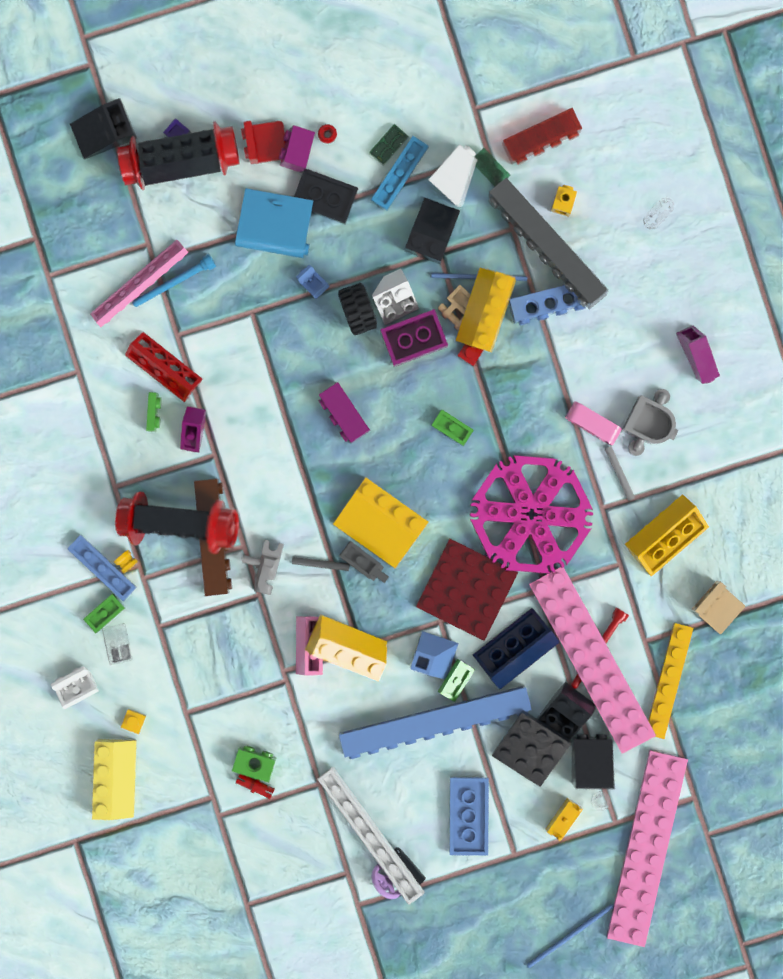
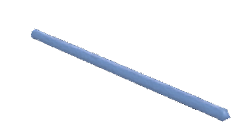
[527,904,614,968]

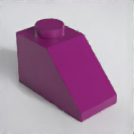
[180,406,206,453]

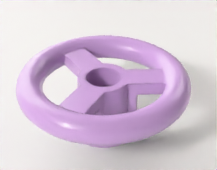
[372,864,401,899]

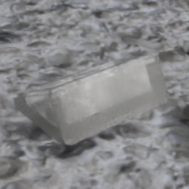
[102,623,133,665]

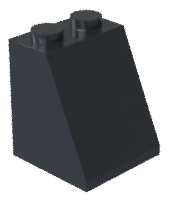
[572,734,615,789]

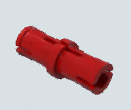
[235,774,275,800]

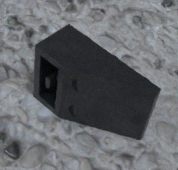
[70,98,137,160]
[537,682,595,740]

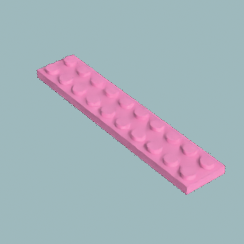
[529,567,656,754]
[606,750,688,947]

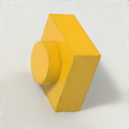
[121,709,146,734]

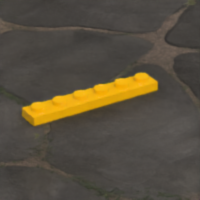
[648,623,693,739]

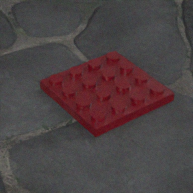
[416,538,518,641]

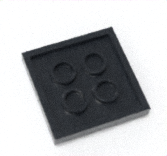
[492,710,572,787]

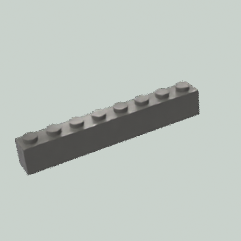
[488,177,608,310]

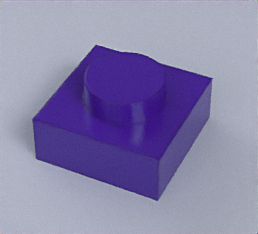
[163,118,191,137]

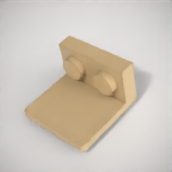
[691,581,745,634]

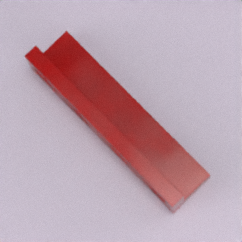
[125,332,203,402]

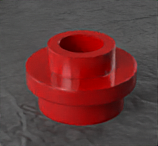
[318,124,337,144]

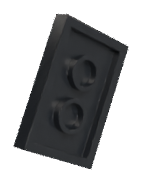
[294,169,359,225]

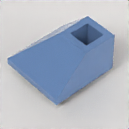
[410,631,459,679]

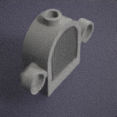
[622,389,678,456]

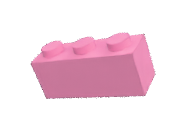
[296,616,323,675]

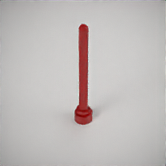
[571,607,629,689]

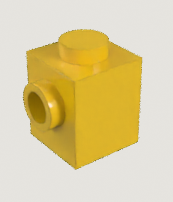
[551,185,577,217]

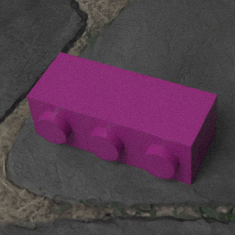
[318,382,370,443]

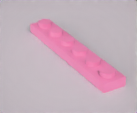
[90,240,188,327]

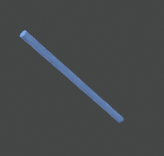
[432,273,527,281]

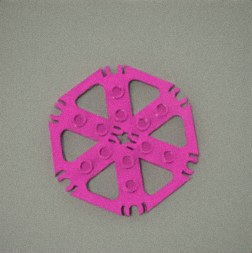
[470,455,593,574]

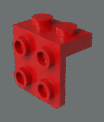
[241,121,286,165]

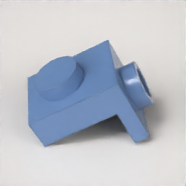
[296,265,330,299]

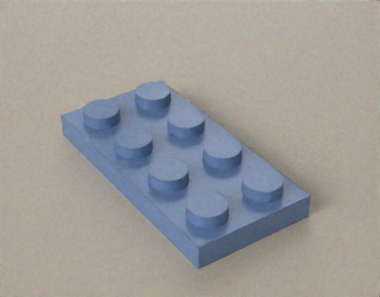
[450,777,489,856]

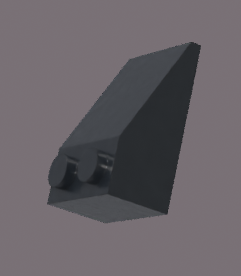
[405,198,460,264]

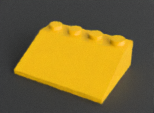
[333,478,428,568]

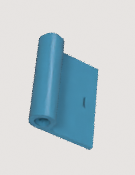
[235,188,313,258]

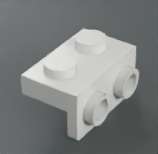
[51,667,99,709]

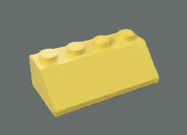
[92,739,137,820]

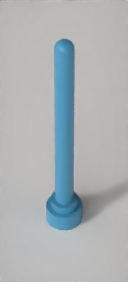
[132,253,216,307]

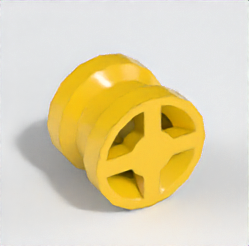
[114,550,138,574]

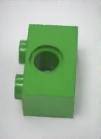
[232,745,276,783]

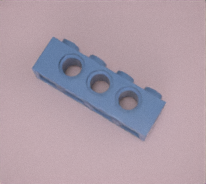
[509,285,586,326]

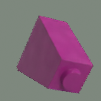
[676,325,720,384]

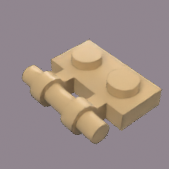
[437,285,471,331]

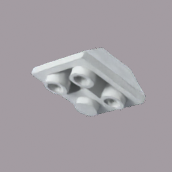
[372,268,419,325]

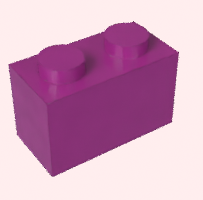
[279,125,315,173]

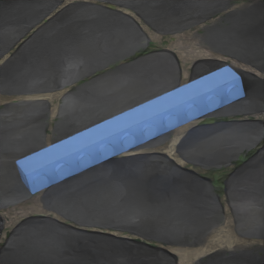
[339,686,532,759]

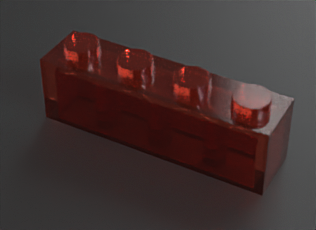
[502,107,582,165]

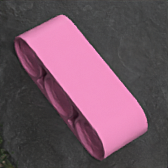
[565,401,622,446]

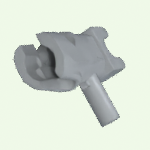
[242,539,284,595]

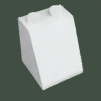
[429,145,477,207]

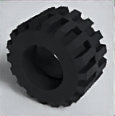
[338,282,377,336]

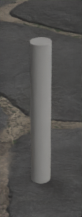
[605,446,635,501]

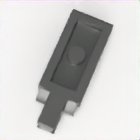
[339,541,389,583]

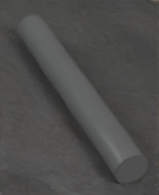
[292,557,350,571]

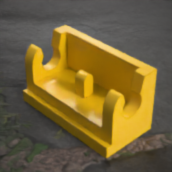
[545,797,583,841]

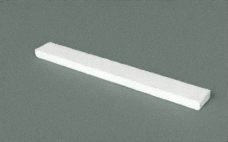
[317,767,425,905]

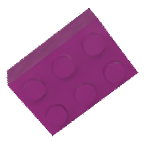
[380,309,448,367]

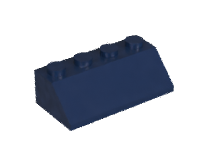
[473,608,560,690]

